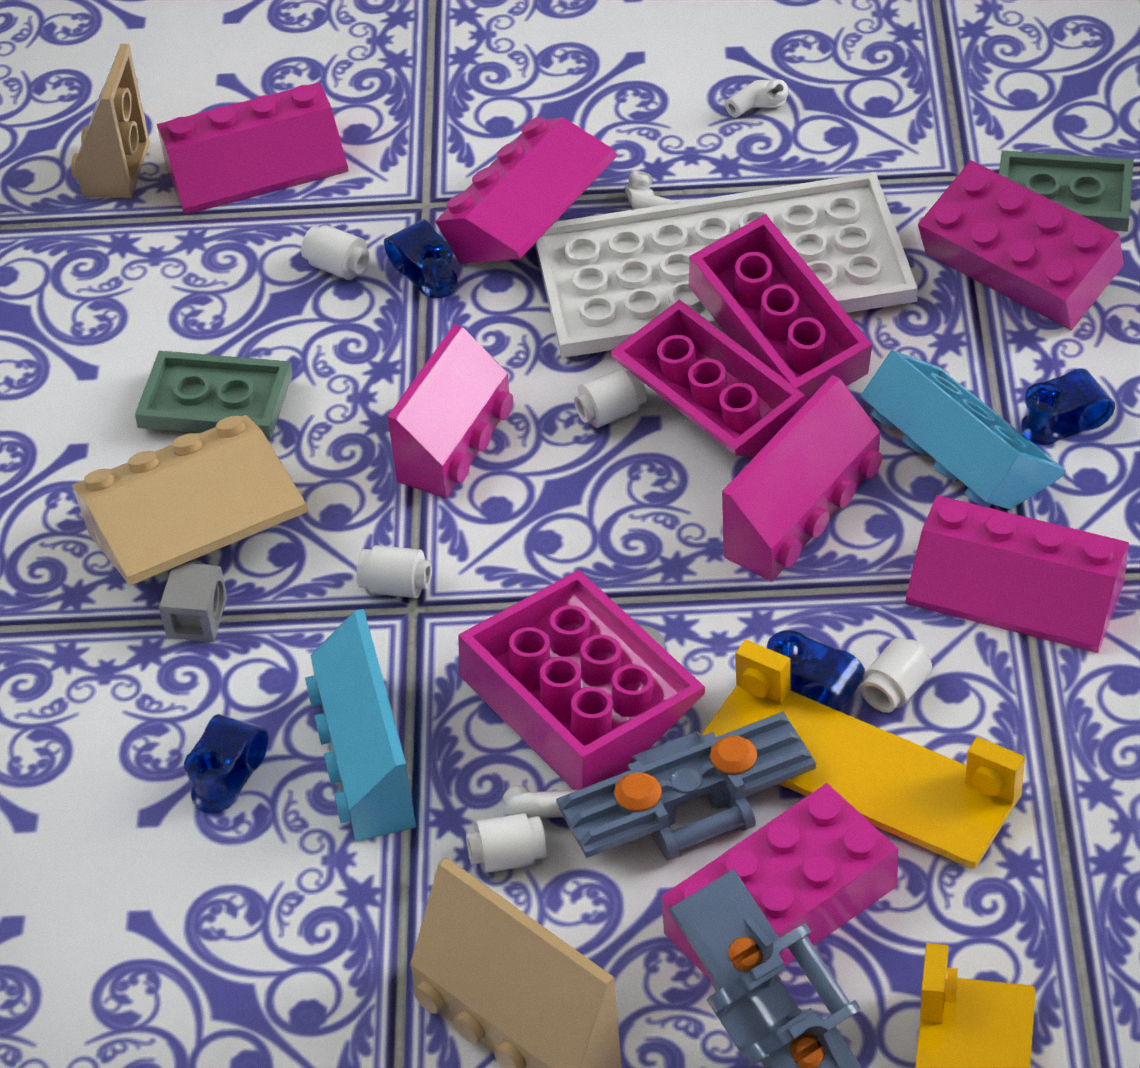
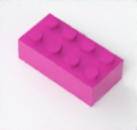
[918,160,1124,331]
[688,214,872,402]
[662,783,899,982]

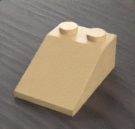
[71,44,150,198]

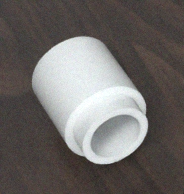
[301,225,369,280]
[574,369,647,428]
[357,545,432,598]
[860,638,933,713]
[466,813,546,873]

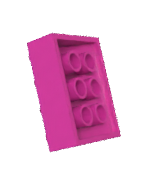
[458,570,705,790]

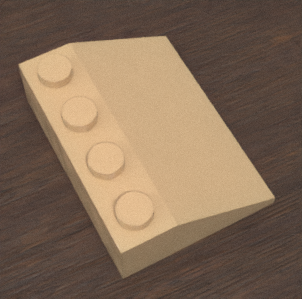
[72,415,309,586]
[410,857,622,1068]

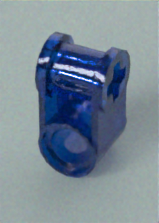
[384,219,458,299]
[1021,368,1115,445]
[766,630,865,712]
[184,714,269,813]

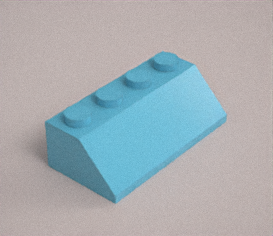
[860,350,1066,510]
[305,609,416,842]

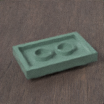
[999,150,1134,232]
[135,350,293,439]

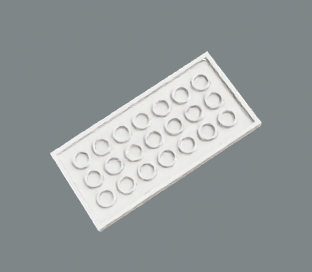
[534,172,918,358]

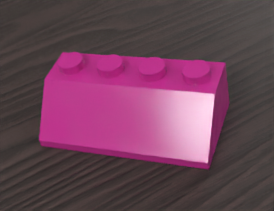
[157,82,349,215]
[435,117,617,264]
[610,299,806,457]
[722,375,882,582]
[905,495,1129,653]

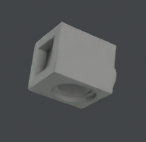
[159,563,228,642]

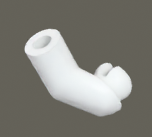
[725,79,789,118]
[625,171,677,210]
[503,786,577,819]

